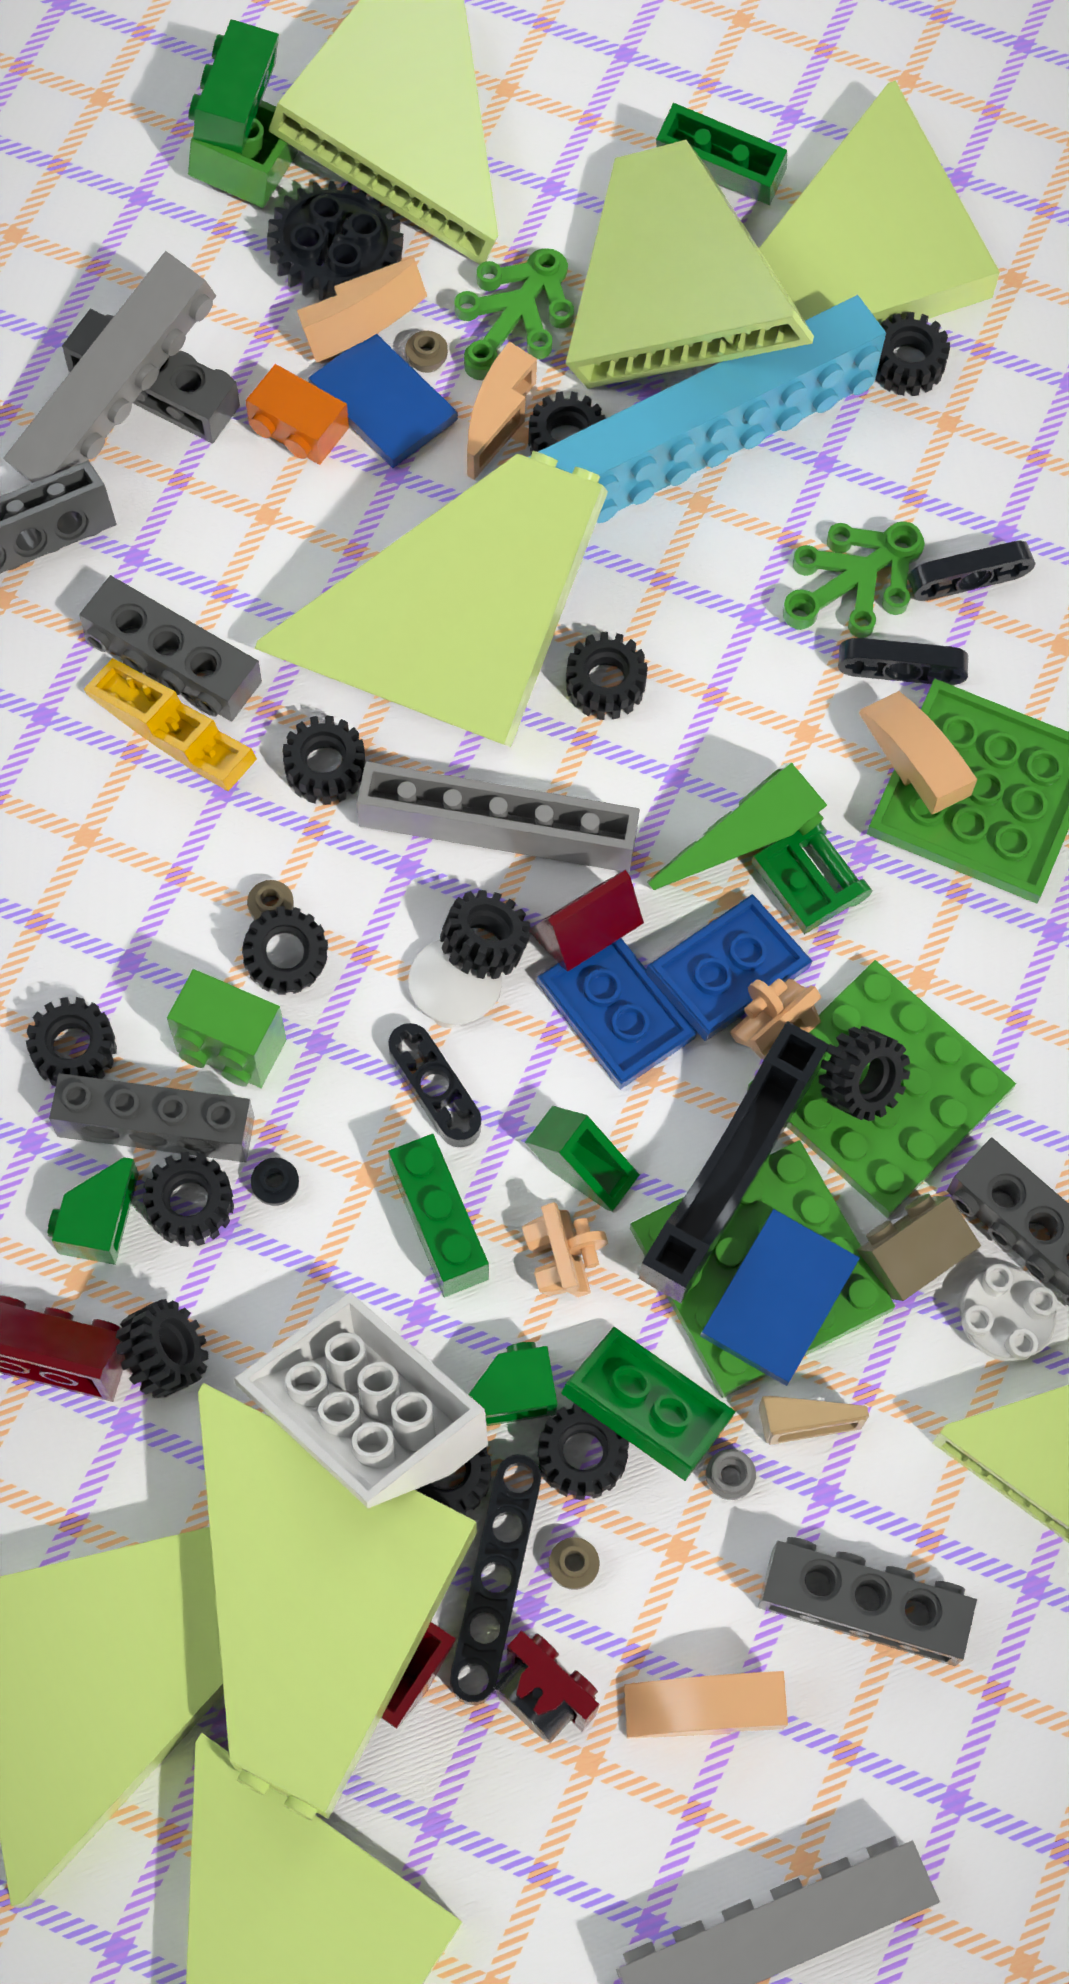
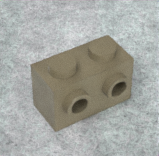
[857,1194,981,1301]

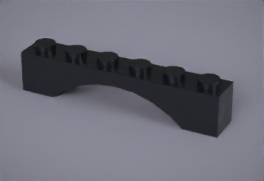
[638,1021,830,1303]

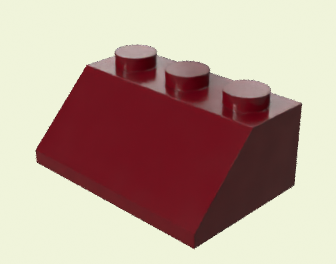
[0,1295,126,1402]

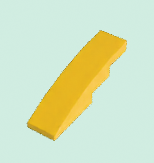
[83,658,257,791]

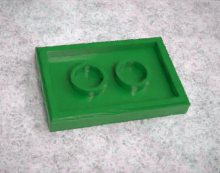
[561,1327,736,1481]

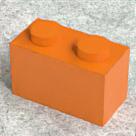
[245,364,349,465]

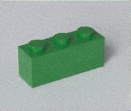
[188,19,279,154]
[656,102,788,206]
[388,1133,489,1298]

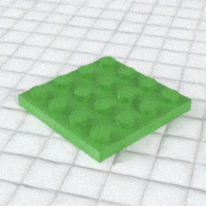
[866,678,1069,904]
[747,960,1016,1219]
[630,1140,896,1398]

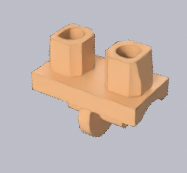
[729,978,822,1060]
[522,1202,608,1298]

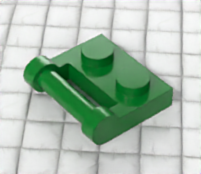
[751,822,873,935]

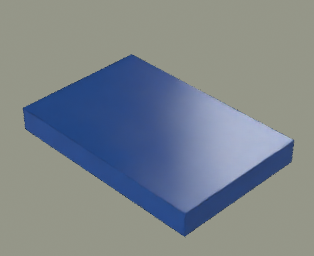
[308,334,458,468]
[645,894,813,1041]
[537,938,697,1090]
[700,1209,860,1386]

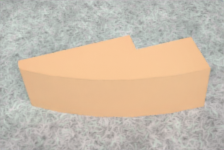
[297,256,427,363]
[467,341,537,480]
[859,691,977,815]
[624,1671,788,1739]

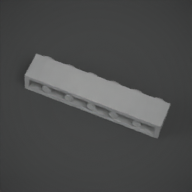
[3,250,216,483]
[357,762,640,873]
[615,1836,940,1984]

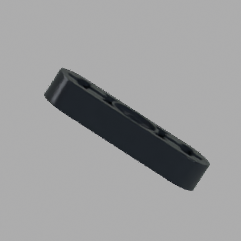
[907,540,1036,601]
[838,638,969,685]
[388,1023,482,1147]

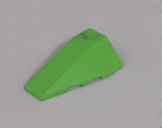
[647,762,827,890]

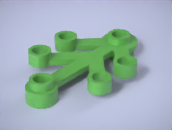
[454,248,574,380]
[782,521,925,638]

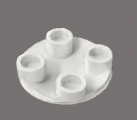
[408,939,502,1028]
[959,1264,1058,1362]

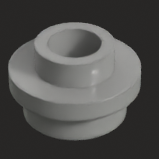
[705,1449,756,1500]

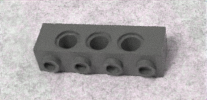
[62,308,240,444]
[0,460,117,574]
[79,575,262,722]
[49,1073,255,1163]
[946,1137,1069,1306]
[757,1537,977,1666]

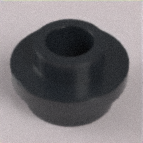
[251,1157,299,1206]

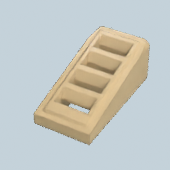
[759,1396,869,1445]

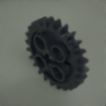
[267,180,404,301]

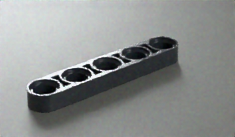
[450,1454,541,1705]

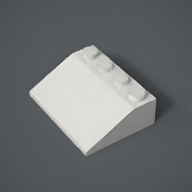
[234,1292,488,1508]

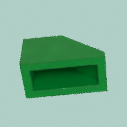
[525,1105,640,1212]
[47,1157,139,1265]
[468,1342,558,1426]

